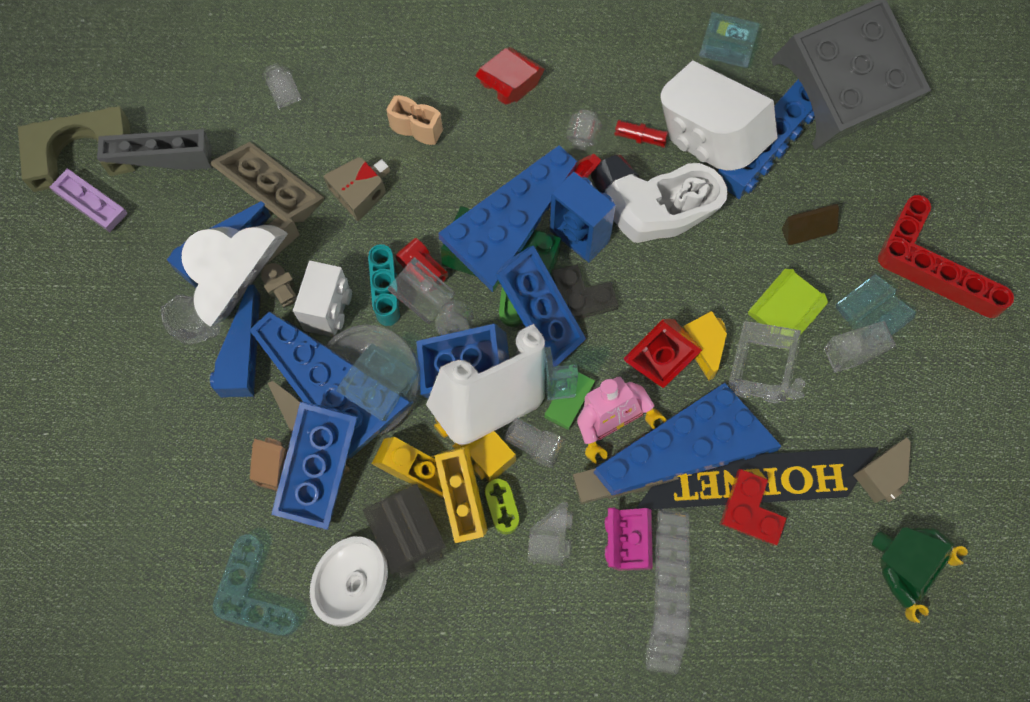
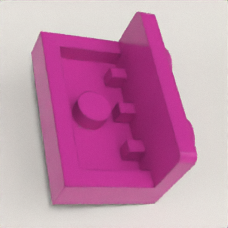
[605,507,653,571]

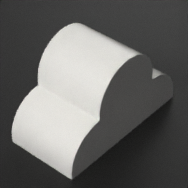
[182,225,288,327]

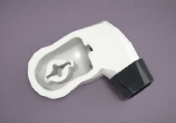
[591,155,727,243]

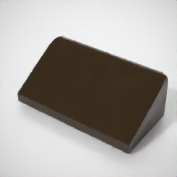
[781,204,839,245]

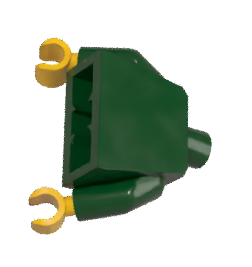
[872,527,968,623]

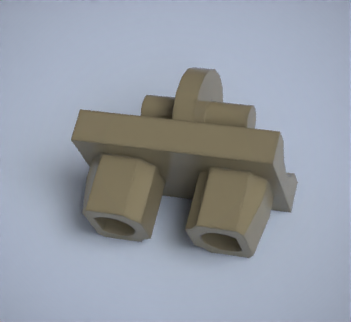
[261,263,297,308]

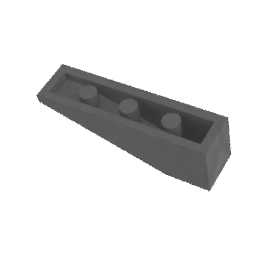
[97,129,212,170]

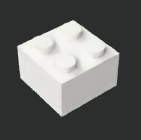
[293,261,352,338]

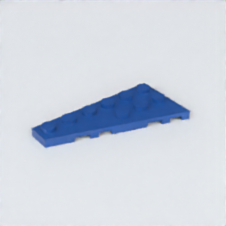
[250,312,413,459]
[594,383,781,495]

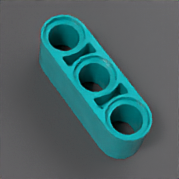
[368,244,400,326]

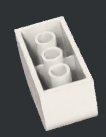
[661,60,777,170]

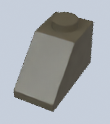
[854,438,911,503]

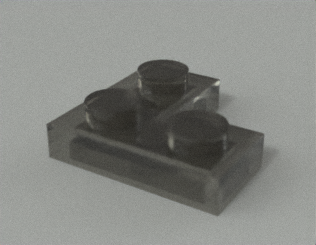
[552,264,619,320]

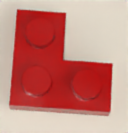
[720,469,786,546]

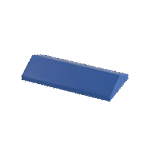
[495,245,586,369]
[271,401,358,530]

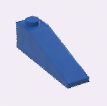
[167,201,271,288]
[210,285,260,397]

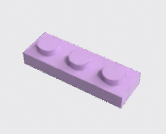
[50,169,128,232]

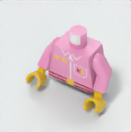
[577,377,667,464]

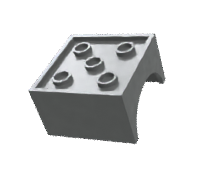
[771,0,931,150]

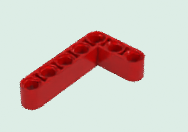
[878,195,1014,318]

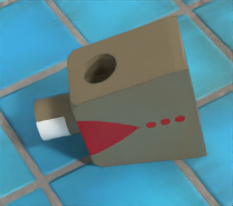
[323,157,390,222]

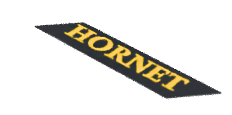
[636,447,879,510]

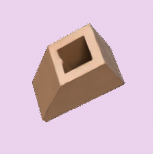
[250,438,288,491]

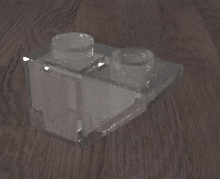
[261,63,302,109]
[824,321,896,373]
[528,502,573,566]

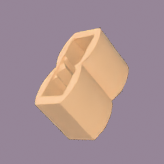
[386,95,443,145]

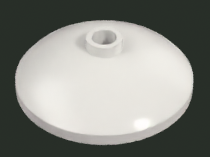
[310,537,388,627]

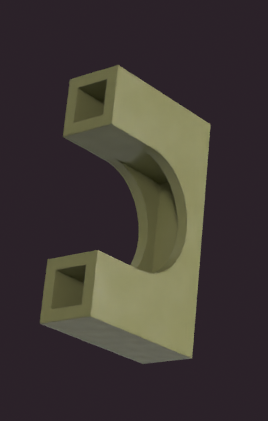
[18,106,135,192]

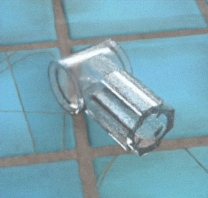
[505,418,565,468]

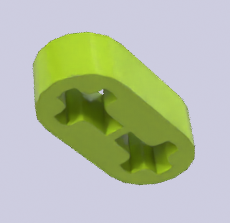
[485,479,519,535]

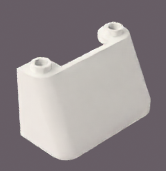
[426,324,545,445]

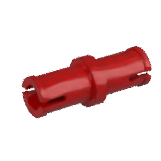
[615,120,668,148]

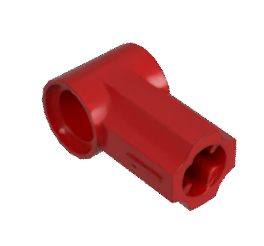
[395,238,448,291]

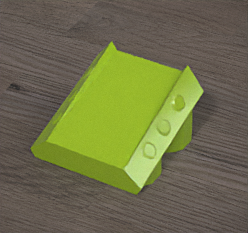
[748,269,828,346]

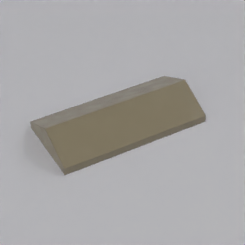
[211,142,324,223]

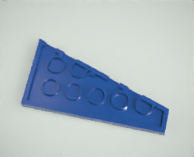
[438,145,577,292]

